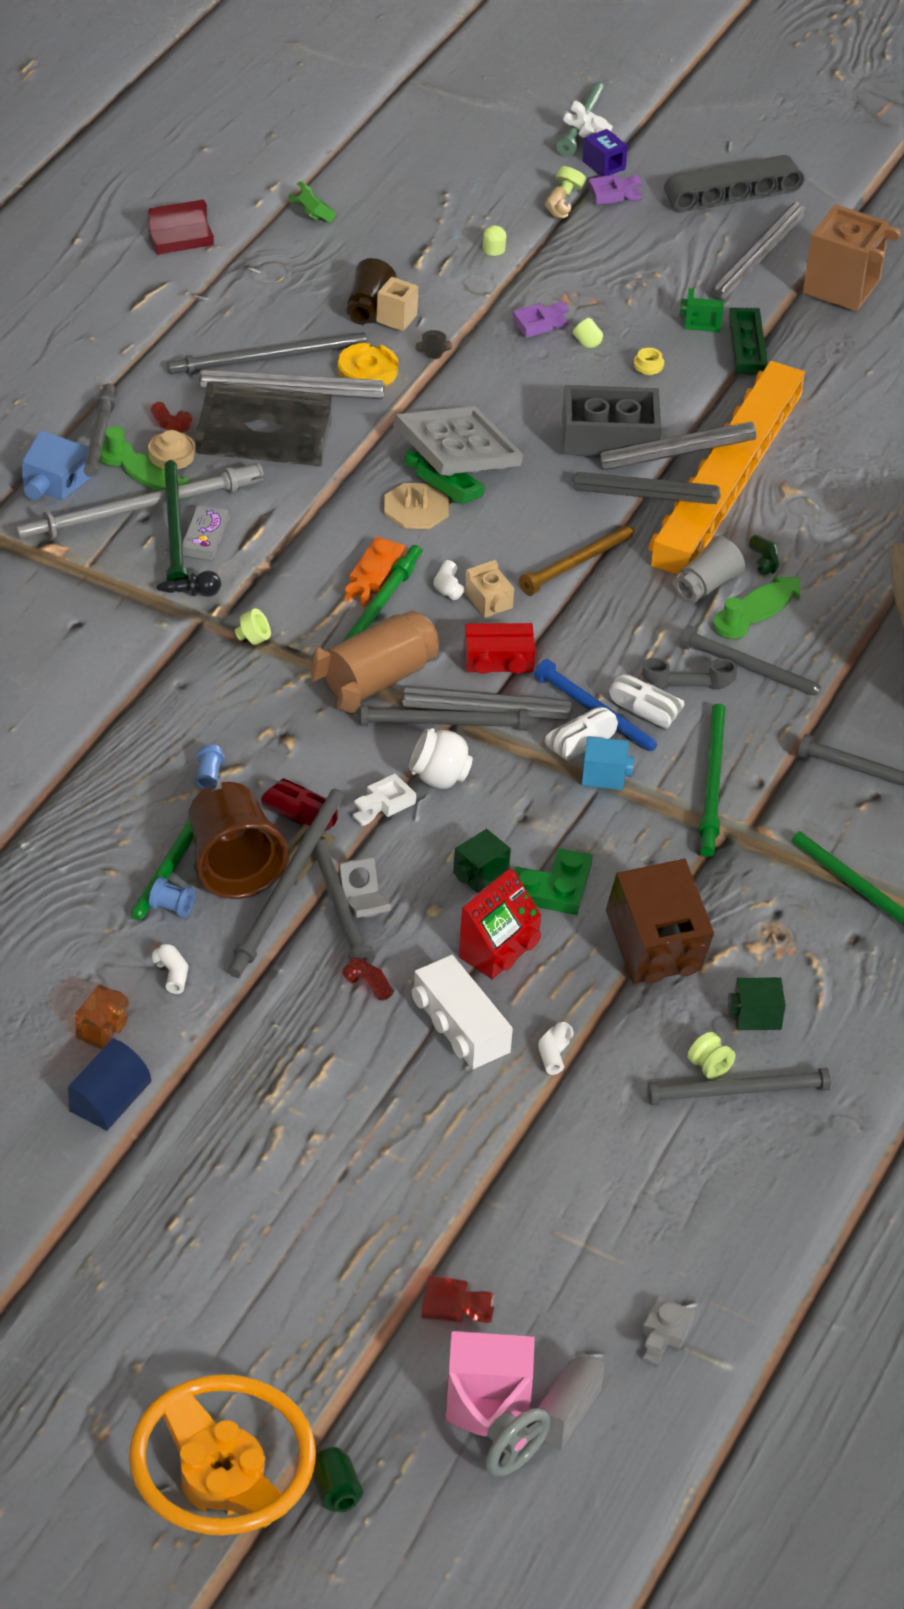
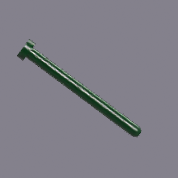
[164,460,189,581]

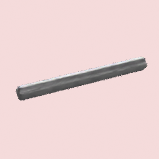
[711,202,805,301]
[199,370,385,399]

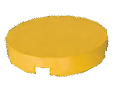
[337,343,398,386]

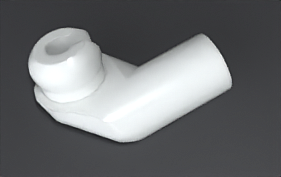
[433,560,464,600]
[152,944,189,994]
[538,1022,574,1075]

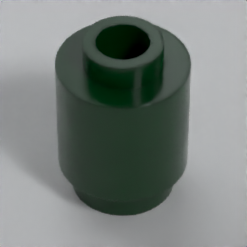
[312,1447,363,1512]

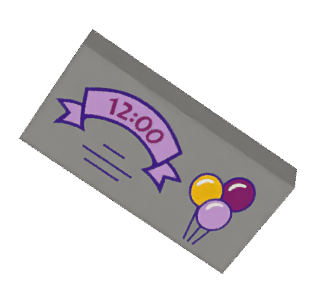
[182,505,229,561]

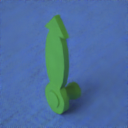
[99,426,191,498]
[713,577,800,639]

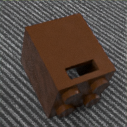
[606,858,714,984]

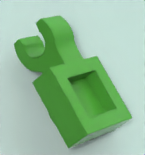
[288,181,337,223]

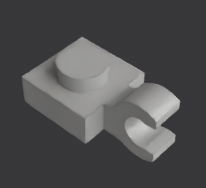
[642,1296,696,1366]

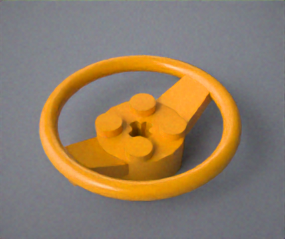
[129,1374,316,1535]

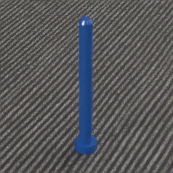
[534,659,657,751]

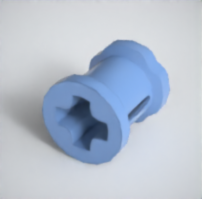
[149,877,196,919]

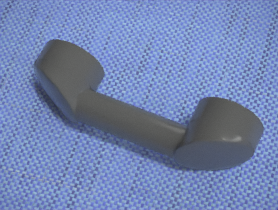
[642,658,737,689]

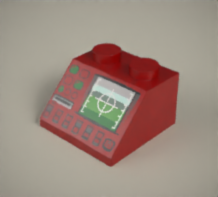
[459,868,541,980]

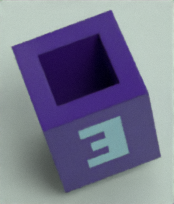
[582,129,628,177]

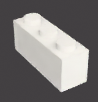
[412,954,513,1070]

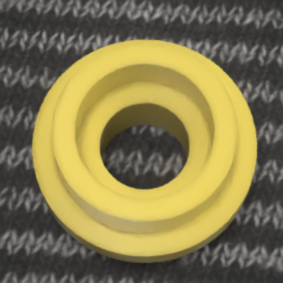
[633,347,664,375]

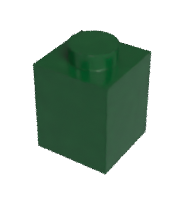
[453,828,511,893]
[728,977,786,1030]

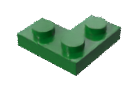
[514,848,593,915]

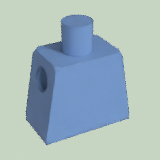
[22,431,91,500]

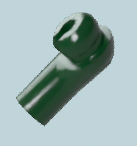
[749,535,780,575]

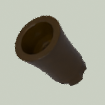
[347,258,397,325]

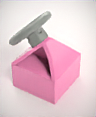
[446,1331,551,1477]

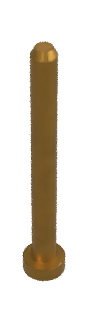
[519,525,634,596]

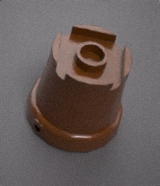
[188,781,289,899]

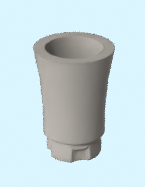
[673,536,745,603]

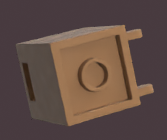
[803,204,901,312]

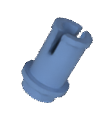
[195,744,225,790]

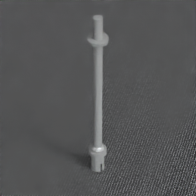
[15,462,264,539]

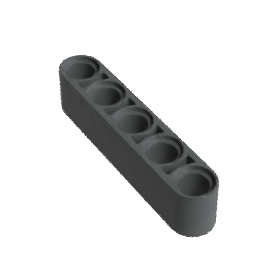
[664,155,805,212]

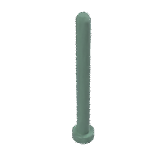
[556,82,604,157]

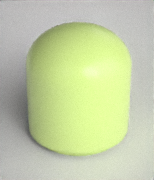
[482,225,506,256]
[572,318,603,348]

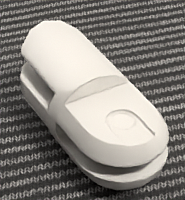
[609,675,685,730]
[545,707,618,761]

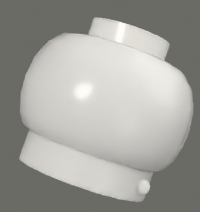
[409,728,473,789]

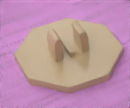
[384,483,449,529]

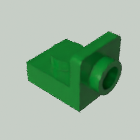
[680,288,724,332]

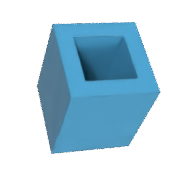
[582,737,634,790]

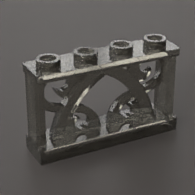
[196,382,332,466]

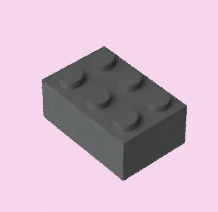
[562,385,661,456]

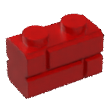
[464,623,535,674]

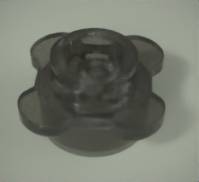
[416,330,452,359]

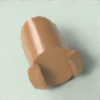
[311,610,439,714]

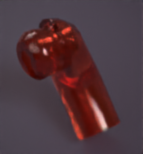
[342,958,394,1001]

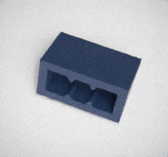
[68,1038,152,1131]

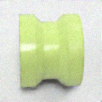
[688,1032,736,1080]

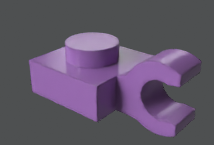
[589,174,642,205]
[513,302,569,338]

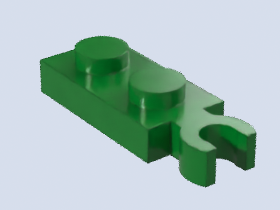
[404,450,485,505]

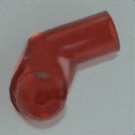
[151,402,193,433]

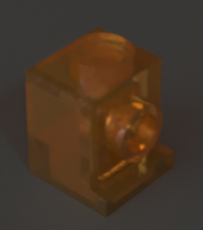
[75,984,129,1050]

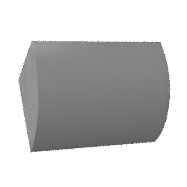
[526,1357,605,1450]

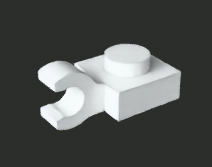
[563,101,613,138]
[352,774,416,826]

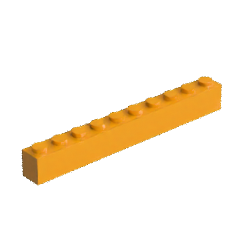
[649,361,805,575]

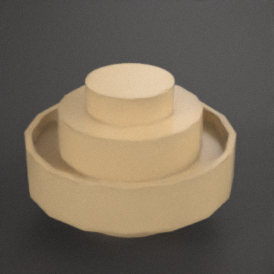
[148,430,195,470]

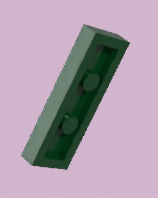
[729,308,768,375]

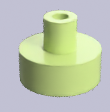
[555,166,586,196]
[235,608,271,645]

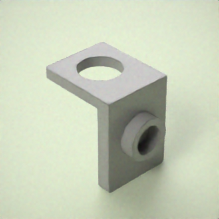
[339,856,391,918]

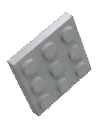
[393,406,523,476]

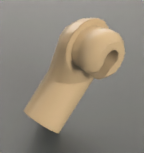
[545,186,571,219]

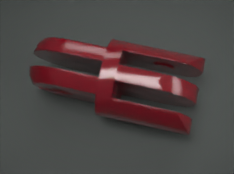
[261,778,338,832]

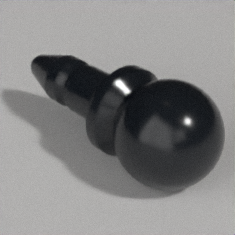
[156,570,221,597]

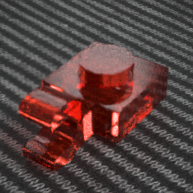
[421,1276,494,1323]

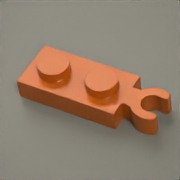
[345,536,406,607]

